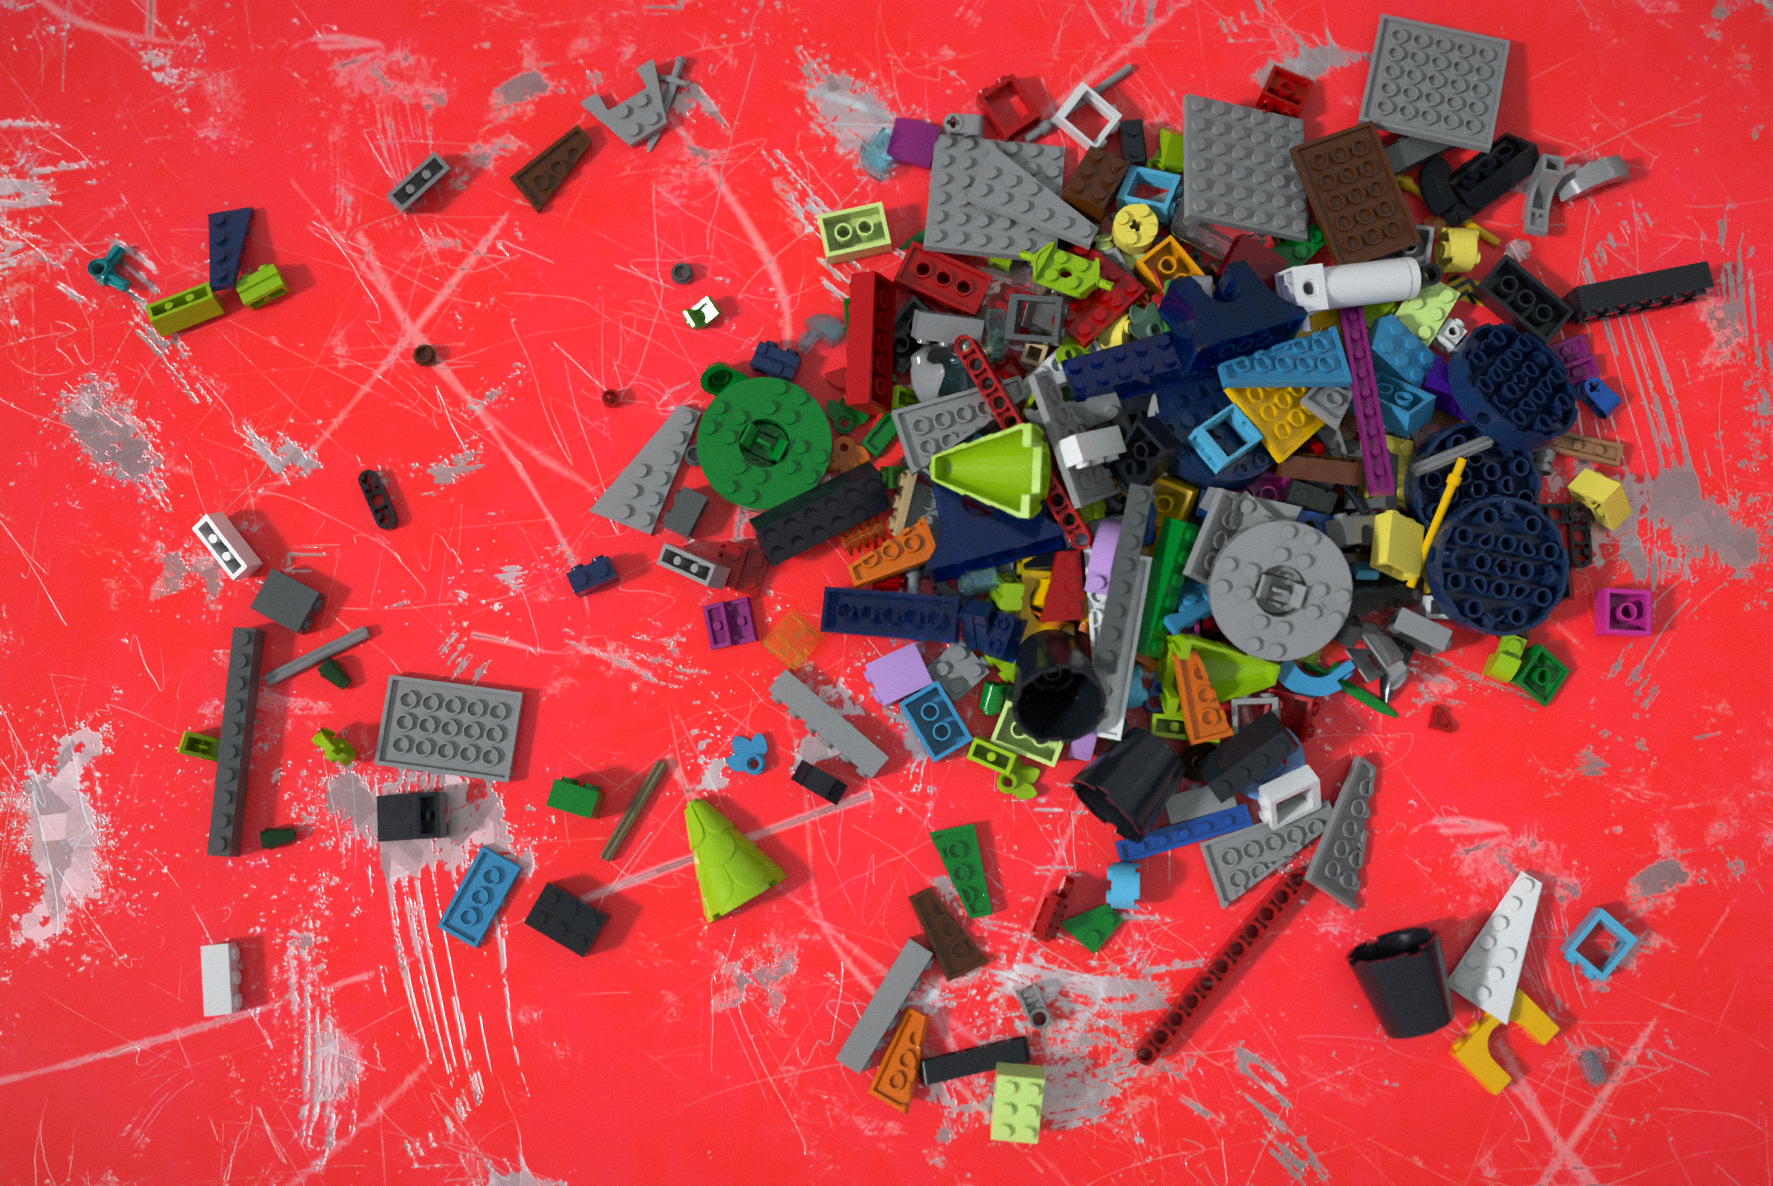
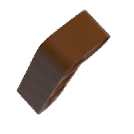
[1275,447,1365,485]

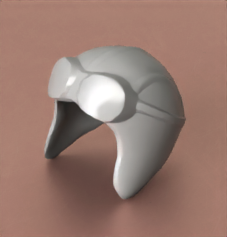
[910,344,982,403]

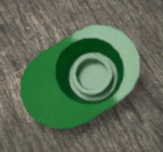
[700,362,749,396]

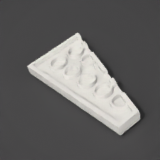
[1448,871,1543,1026]

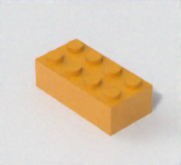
[1133,235,1227,337]

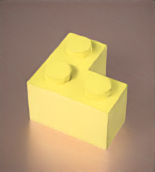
[1567,468,1632,531]

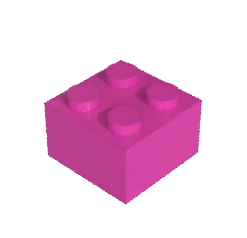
[1595,588,1651,639]

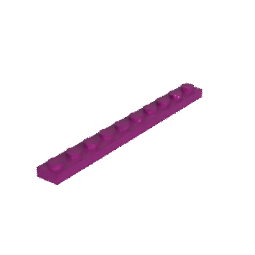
[1338,306,1395,496]

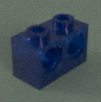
[982,610,1028,664]

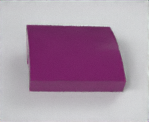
[885,117,940,170]
[1547,333,1600,384]
[702,597,759,650]

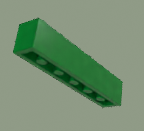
[1136,516,1200,659]

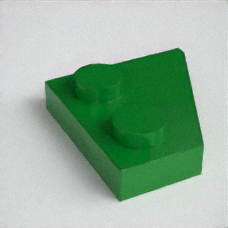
[1060,903,1123,954]

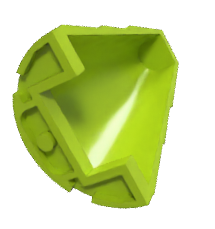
[929,423,1051,518]
[1157,633,1281,718]
[684,798,788,924]

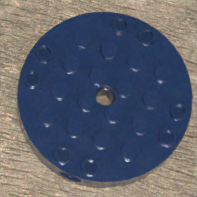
[1448,323,1578,452]
[1147,358,1275,491]
[1404,421,1542,540]
[1426,497,1569,636]

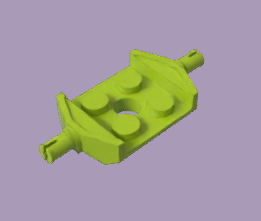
[1018,241,1114,300]

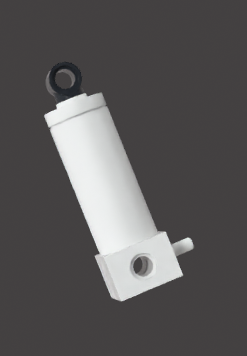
[1274,257,1442,333]

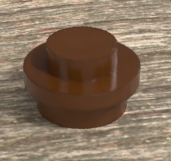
[413,344,436,367]

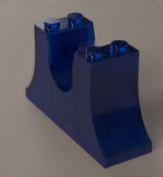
[1157,260,1308,378]
[926,484,1068,583]

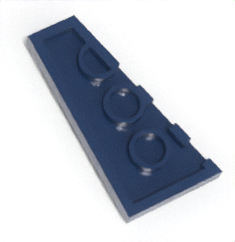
[208,207,255,292]

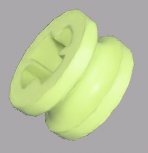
[1093,234,1114,250]

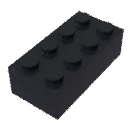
[1470,254,1575,345]

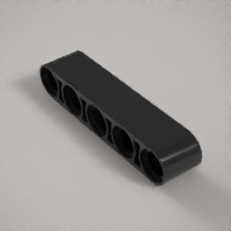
[918,1036,1032,1085]

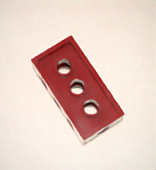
[894,241,993,317]

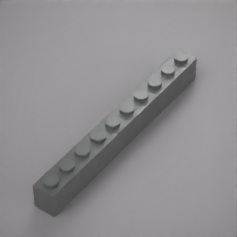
[207,627,265,857]

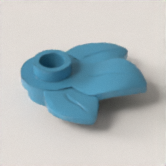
[725,733,768,775]

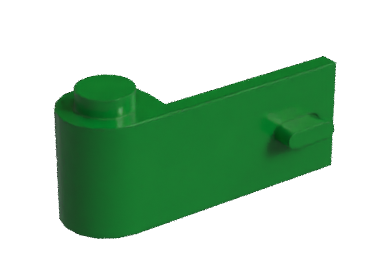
[979,680,1013,716]

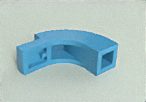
[1277,658,1356,697]

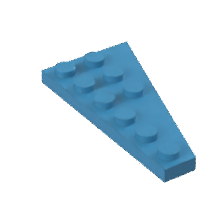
[1217,325,1353,388]

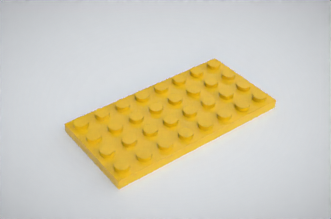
[1224,309,1375,463]

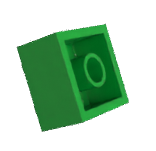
[546,776,606,819]

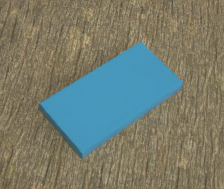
[437,845,523,949]

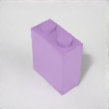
[863,642,933,707]

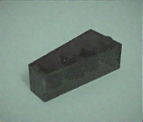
[1345,572,1425,621]

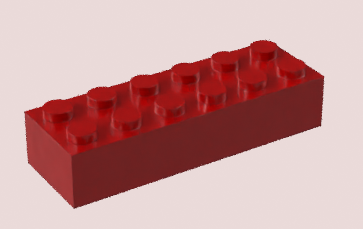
[844,271,896,415]

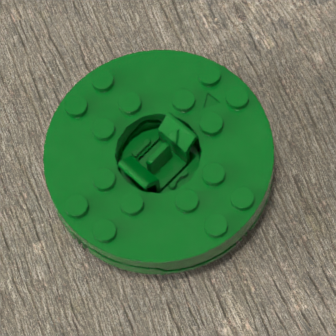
[697,377,832,513]

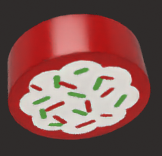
[1057,875,1074,899]

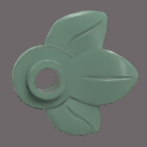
[1129,302,1164,343]

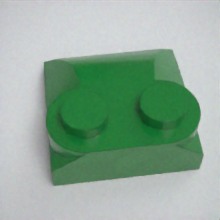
[1510,644,1570,708]

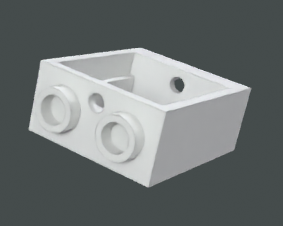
[1051,81,1122,151]
[1258,764,1322,831]

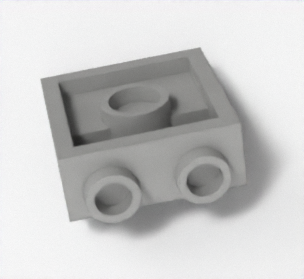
[927,638,990,703]

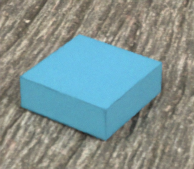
[1350,563,1380,580]

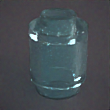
[1577,1049,1609,1087]

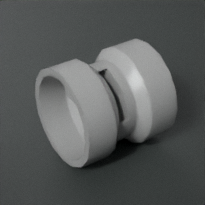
[1532,448,1556,476]

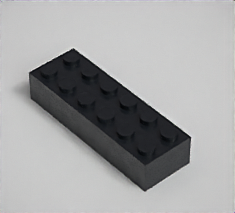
[1562,261,1714,326]
[749,461,892,567]

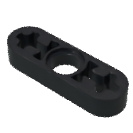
[358,470,399,531]

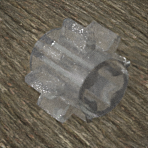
[1502,238,1533,264]

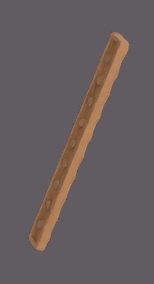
[1426,408,1624,468]

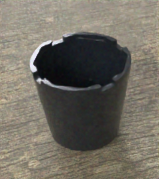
[1012,629,1107,744]
[1070,727,1186,843]
[1346,927,1455,1039]

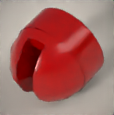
[602,389,620,408]

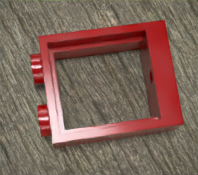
[976,73,1042,142]

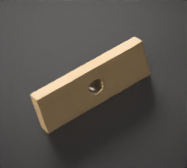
[886,469,917,536]

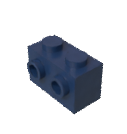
[566,555,620,598]

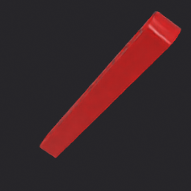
[954,335,1095,550]
[1133,869,1308,1066]

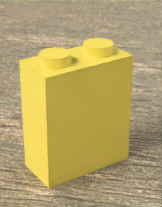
[1370,510,1424,581]

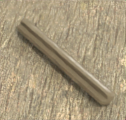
[600,760,667,862]

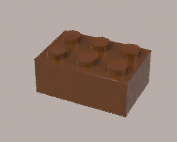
[1062,146,1131,225]

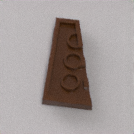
[510,124,592,213]
[908,887,989,982]

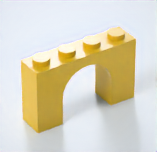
[1013,556,1074,648]
[1449,988,1560,1096]

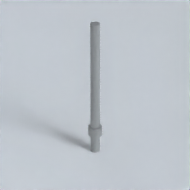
[1024,63,1133,143]

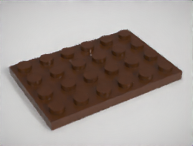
[1289,120,1422,265]

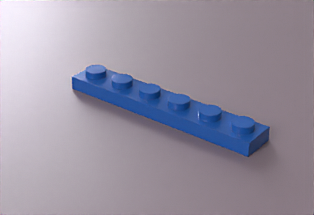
[1114,803,1253,863]

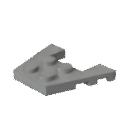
[580,59,668,148]

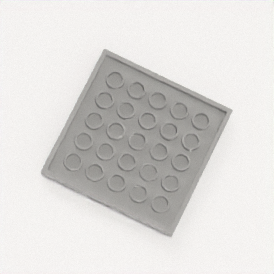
[1357,13,1510,153]
[1182,93,1308,242]
[923,134,1065,261]

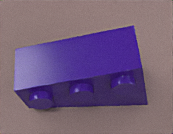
[1421,354,1470,422]

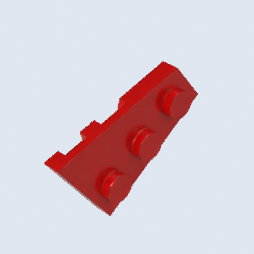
[1039,550,1086,623]

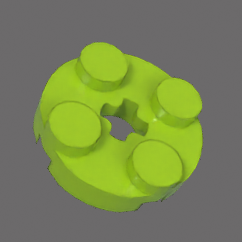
[311,727,356,767]

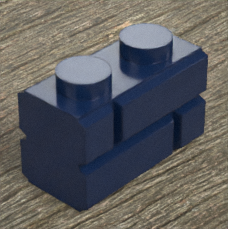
[750,340,802,383]
[959,600,998,652]

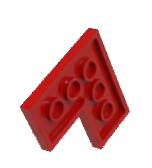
[1052,245,1147,349]

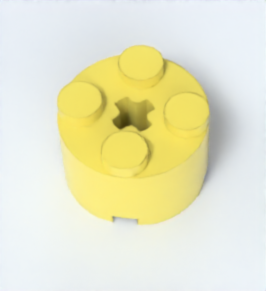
[1111,204,1158,256]
[1434,228,1480,273]
[1098,312,1142,358]

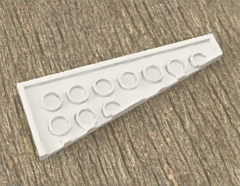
[1084,548,1153,741]

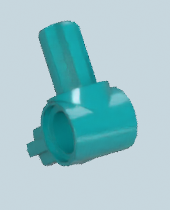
[87,245,131,292]

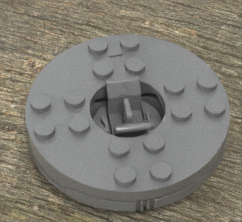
[1207,519,1352,661]

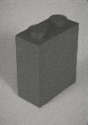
[250,568,326,635]

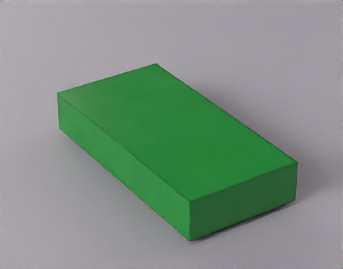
[860,413,897,458]

